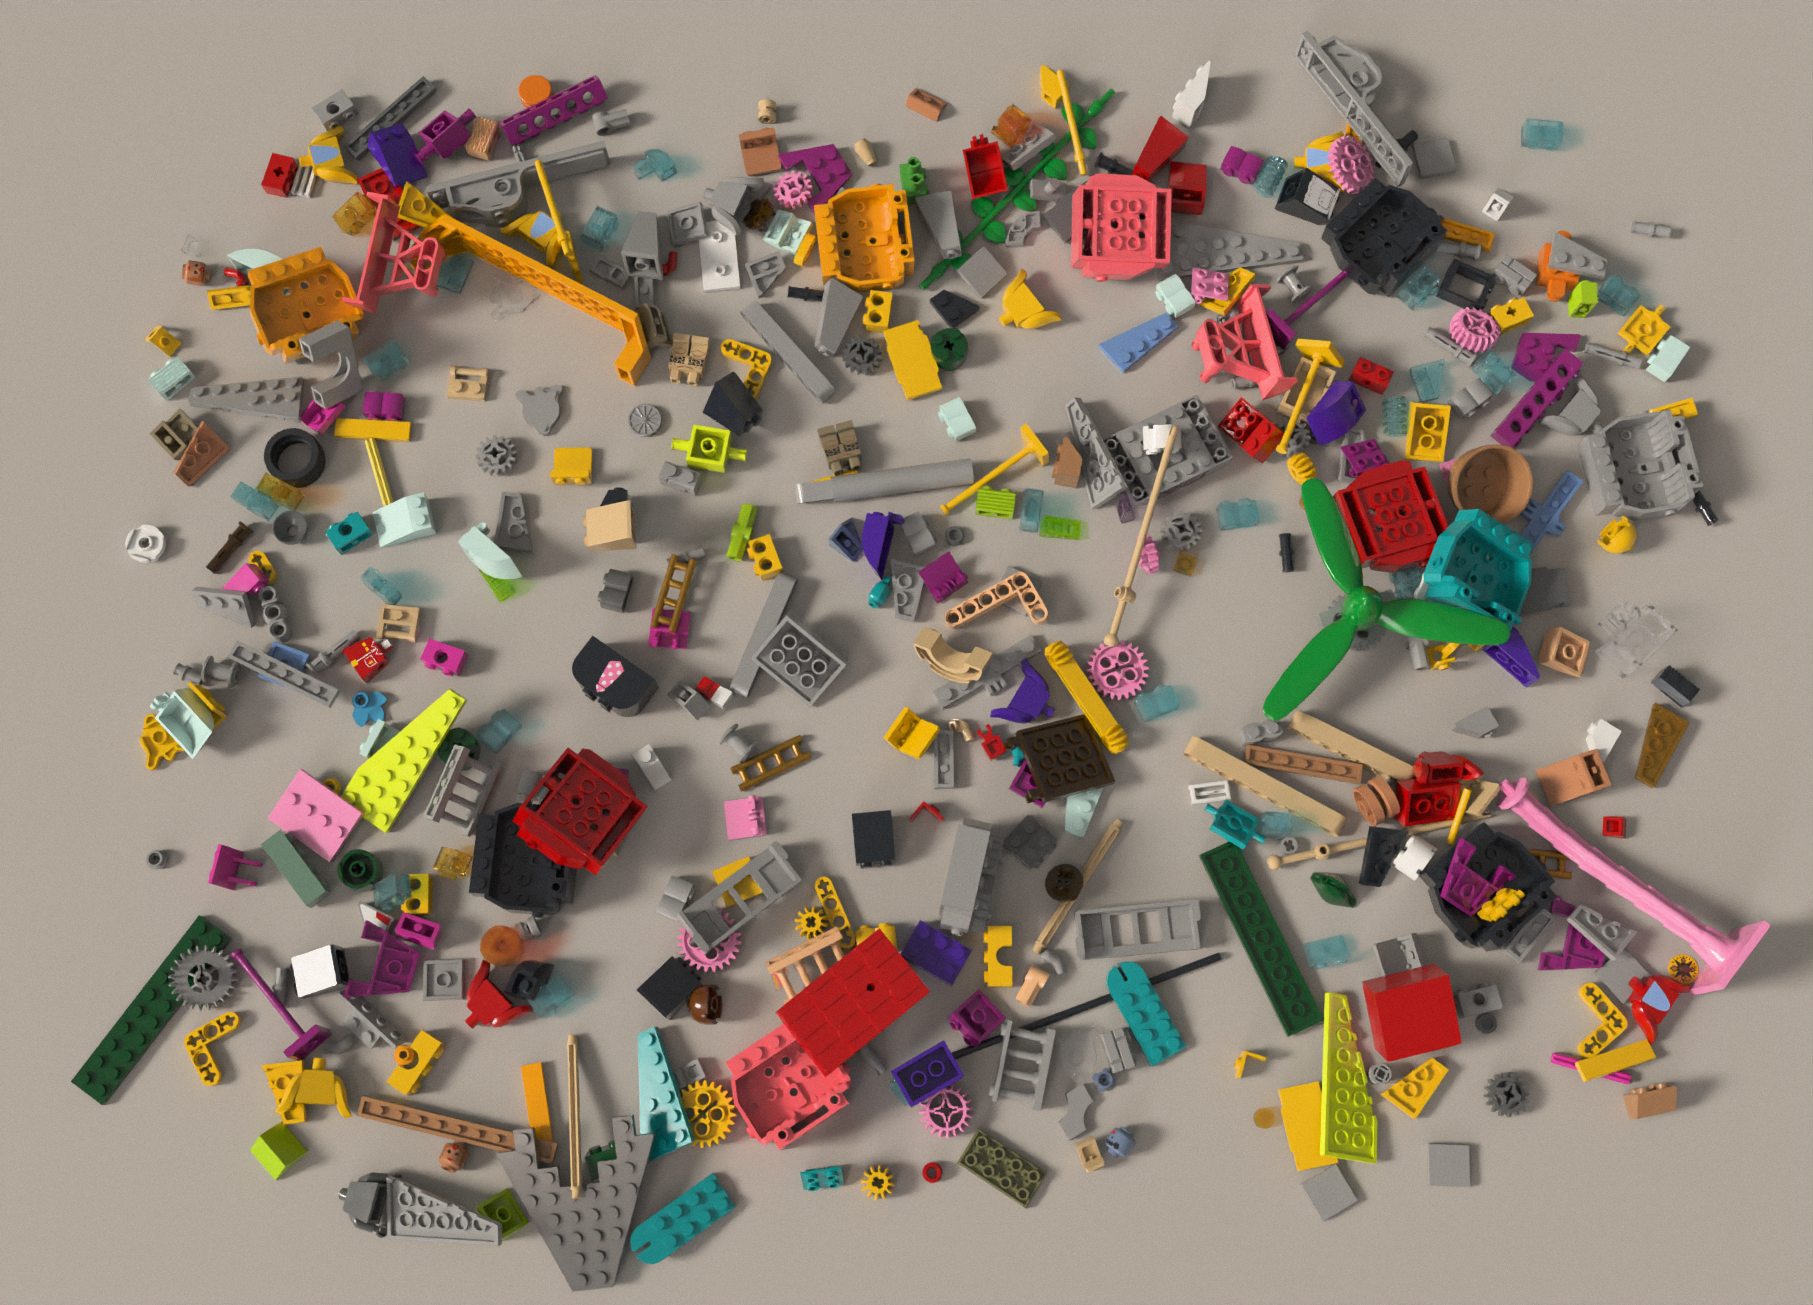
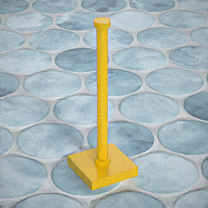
[1276,339,1345,454]
[940,423,1049,515]

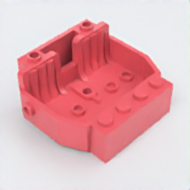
[1071,173,1171,282]
[725,1024,852,1150]

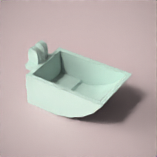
[226,249,290,295]
[458,522,522,579]
[150,687,214,759]

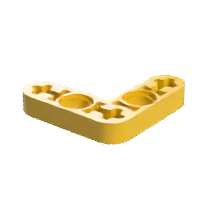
[721,339,772,400]
[1577,983,1627,1058]
[184,1012,242,1086]

